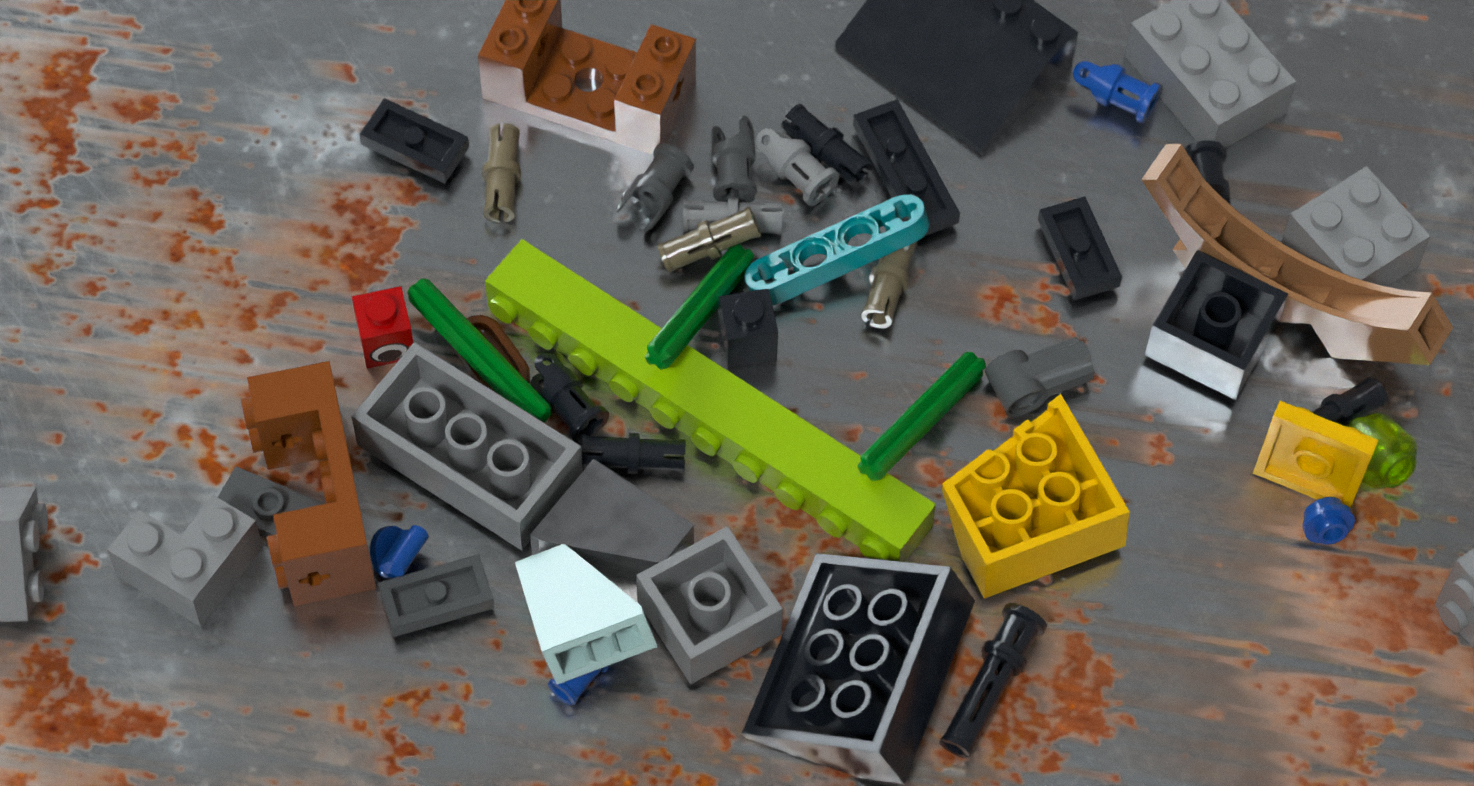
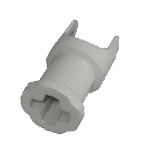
[756,128,840,206]

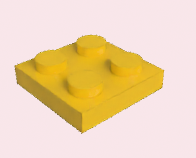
[1252,401,1379,509]

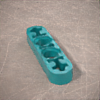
[745,195,930,306]

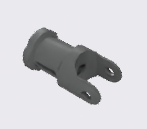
[711,115,757,202]
[616,143,694,233]

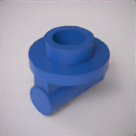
[370,525,429,578]

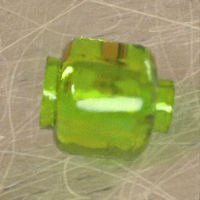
[1347,413,1418,489]

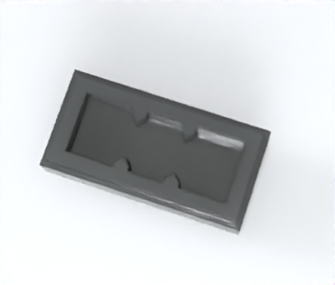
[218,466,326,539]

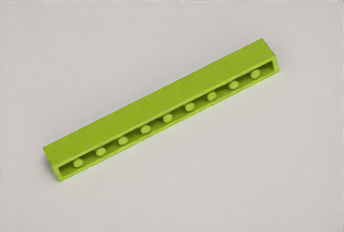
[485,239,936,562]

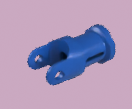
[1073,61,1162,125]

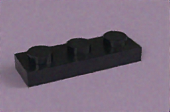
[853,99,960,236]

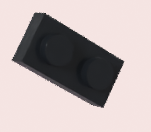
[359,98,469,183]
[1038,196,1122,300]

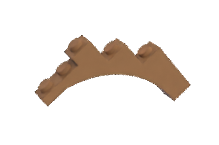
[1141,144,1453,365]

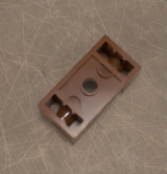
[478,0,696,155]
[241,361,376,606]

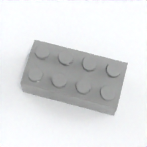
[351,342,583,550]

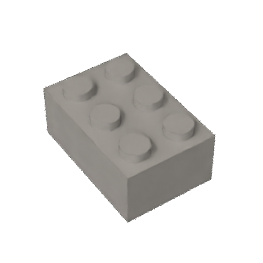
[1124,0,1296,148]

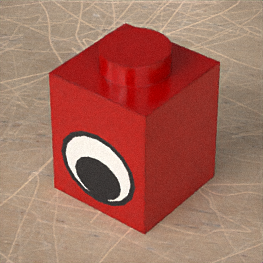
[351,286,414,369]

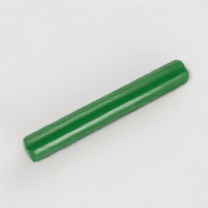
[645,244,754,370]
[407,278,551,422]
[858,352,986,481]

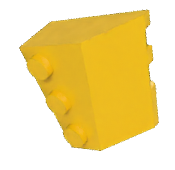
[942,394,1130,599]

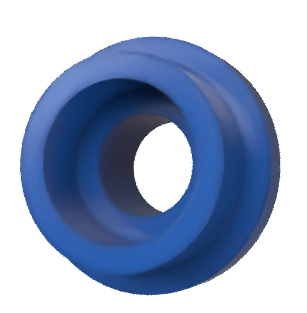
[1302,497,1355,545]

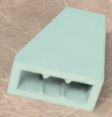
[515,544,657,685]

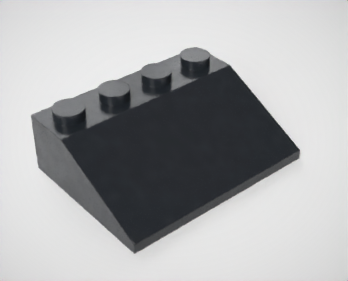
[835,0,1078,155]
[742,553,975,785]

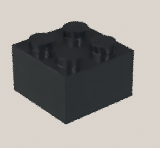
[1145,250,1288,399]

